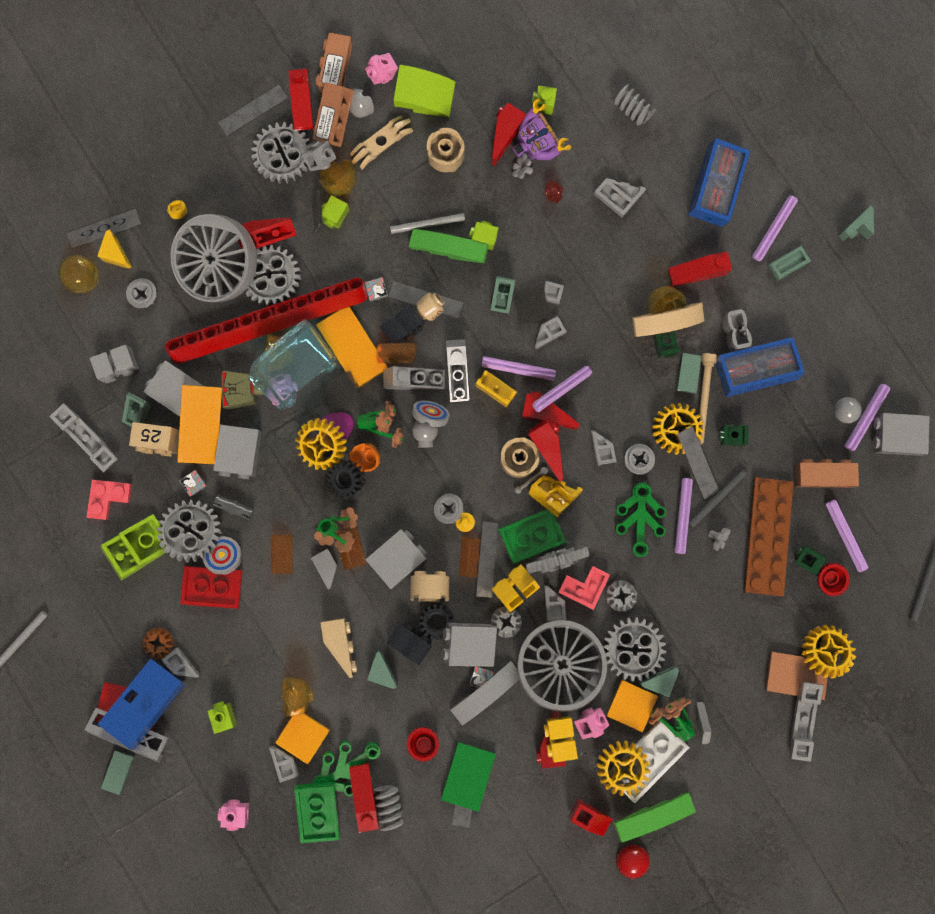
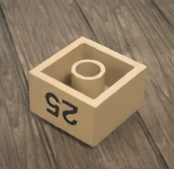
[129,422,179,457]

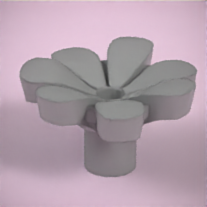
[512,154,533,179]
[709,528,731,551]

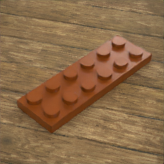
[743,477,794,597]

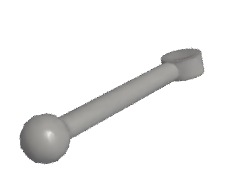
[514,467,548,494]

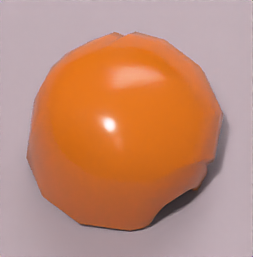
[349,443,380,472]

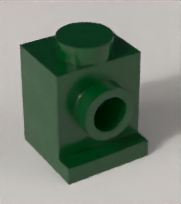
[653,331,680,359]
[718,425,749,447]
[794,544,827,575]

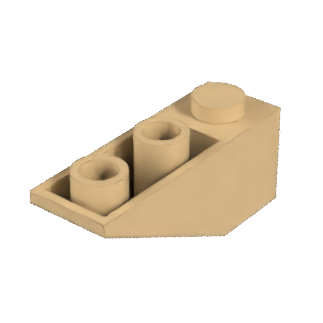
[321,618,357,678]

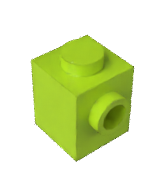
[532,86,557,115]
[320,195,350,229]
[469,221,499,250]
[207,701,237,734]

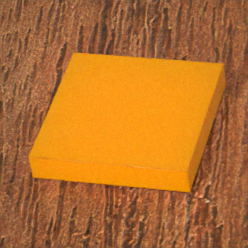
[606,679,658,732]
[275,709,330,764]

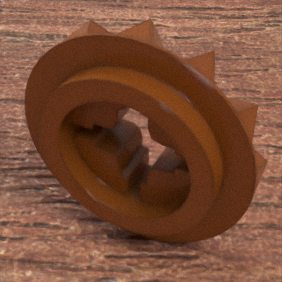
[142,628,174,659]

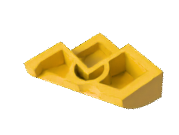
[528,475,583,517]

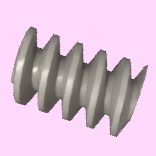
[614,84,656,126]
[373,785,404,831]

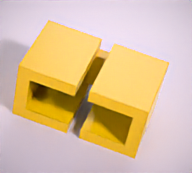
[492,565,540,612]
[544,715,578,762]

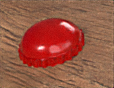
[817,563,850,596]
[406,727,440,762]
[616,844,650,879]

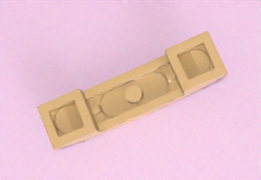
[632,302,704,337]

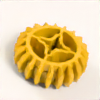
[652,403,704,455]
[295,418,347,470]
[801,625,856,679]
[597,741,651,796]

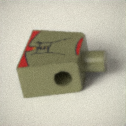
[222,371,267,410]

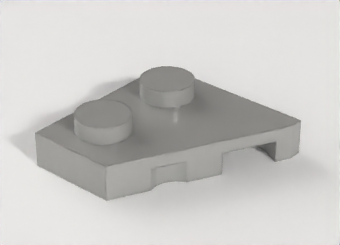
[594,178,646,218]

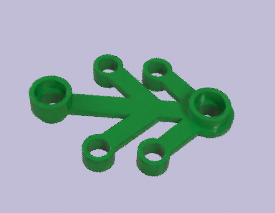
[615,482,666,557]
[312,740,380,796]

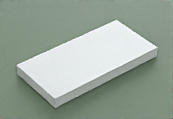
[608,720,690,804]

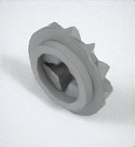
[126,278,157,309]
[624,444,655,475]
[434,493,464,524]
[606,580,637,611]
[491,606,522,638]

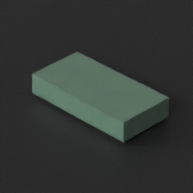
[768,246,811,281]
[676,353,702,394]
[101,749,135,795]

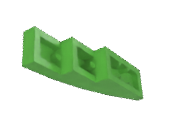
[408,229,489,263]
[614,793,696,842]

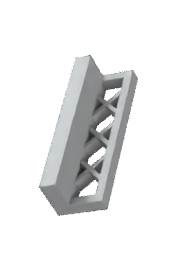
[84,708,169,763]

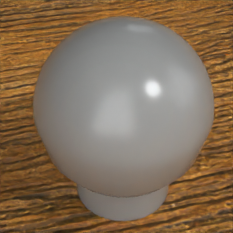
[834,397,862,423]
[412,420,438,448]

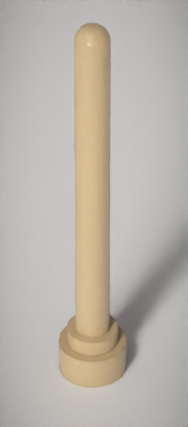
[698,353,717,445]

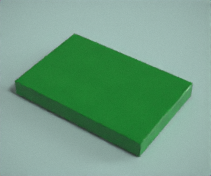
[498,509,566,565]
[441,741,496,812]
[294,782,340,843]

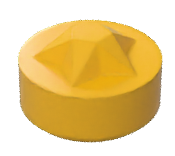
[167,200,188,219]
[455,513,475,532]

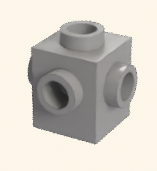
[301,140,336,171]

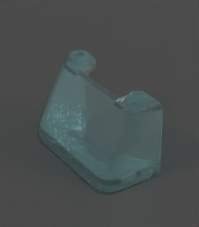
[249,319,337,411]

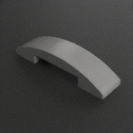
[49,403,118,472]
[450,661,519,725]
[790,682,824,762]

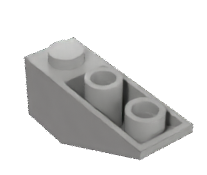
[446,339,469,402]
[383,366,445,390]

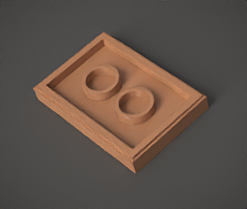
[765,651,828,700]

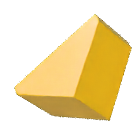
[98,230,132,269]

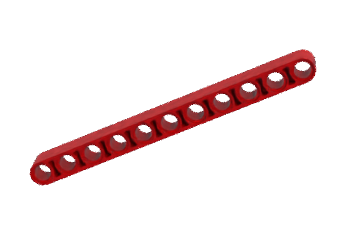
[165,278,368,364]

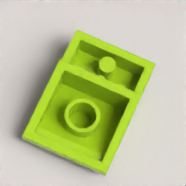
[394,65,455,118]
[101,514,165,581]

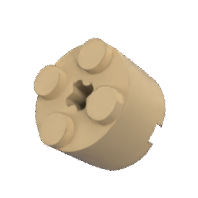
[427,128,464,172]
[500,438,539,478]
[410,571,449,602]

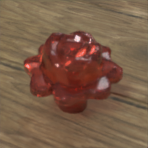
[545,181,563,204]

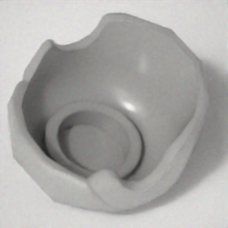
[349,88,374,118]

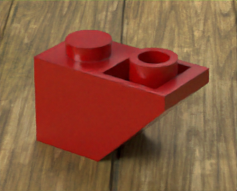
[568,799,613,836]

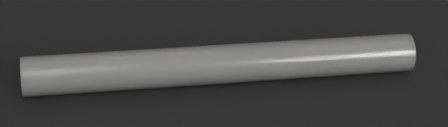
[390,213,465,234]
[0,611,48,667]

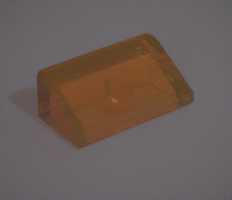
[376,343,417,364]
[336,527,366,570]
[271,535,293,574]
[459,538,481,578]

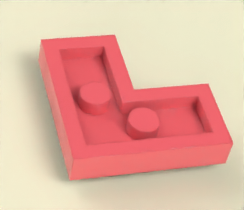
[87,480,132,520]
[558,566,610,610]

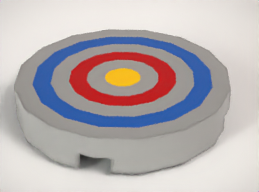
[412,401,450,427]
[203,536,242,575]

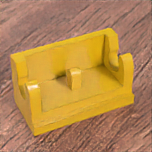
[476,370,517,408]

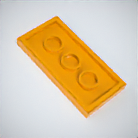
[316,307,388,389]
[177,385,222,464]

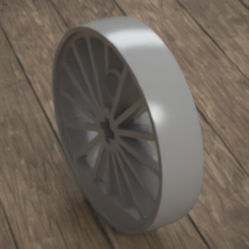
[171,214,257,303]
[517,620,607,712]

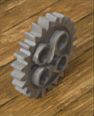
[251,122,311,184]
[239,244,301,307]
[157,500,222,563]
[526,547,590,573]
[602,617,666,681]

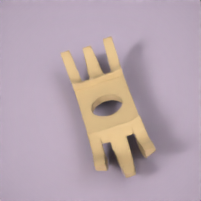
[350,116,413,170]

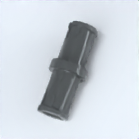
[213,495,254,520]

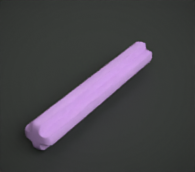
[752,195,798,261]
[481,356,556,381]
[532,366,592,412]
[845,384,890,451]
[675,478,693,554]
[826,500,868,572]

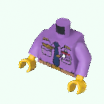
[513,99,571,160]

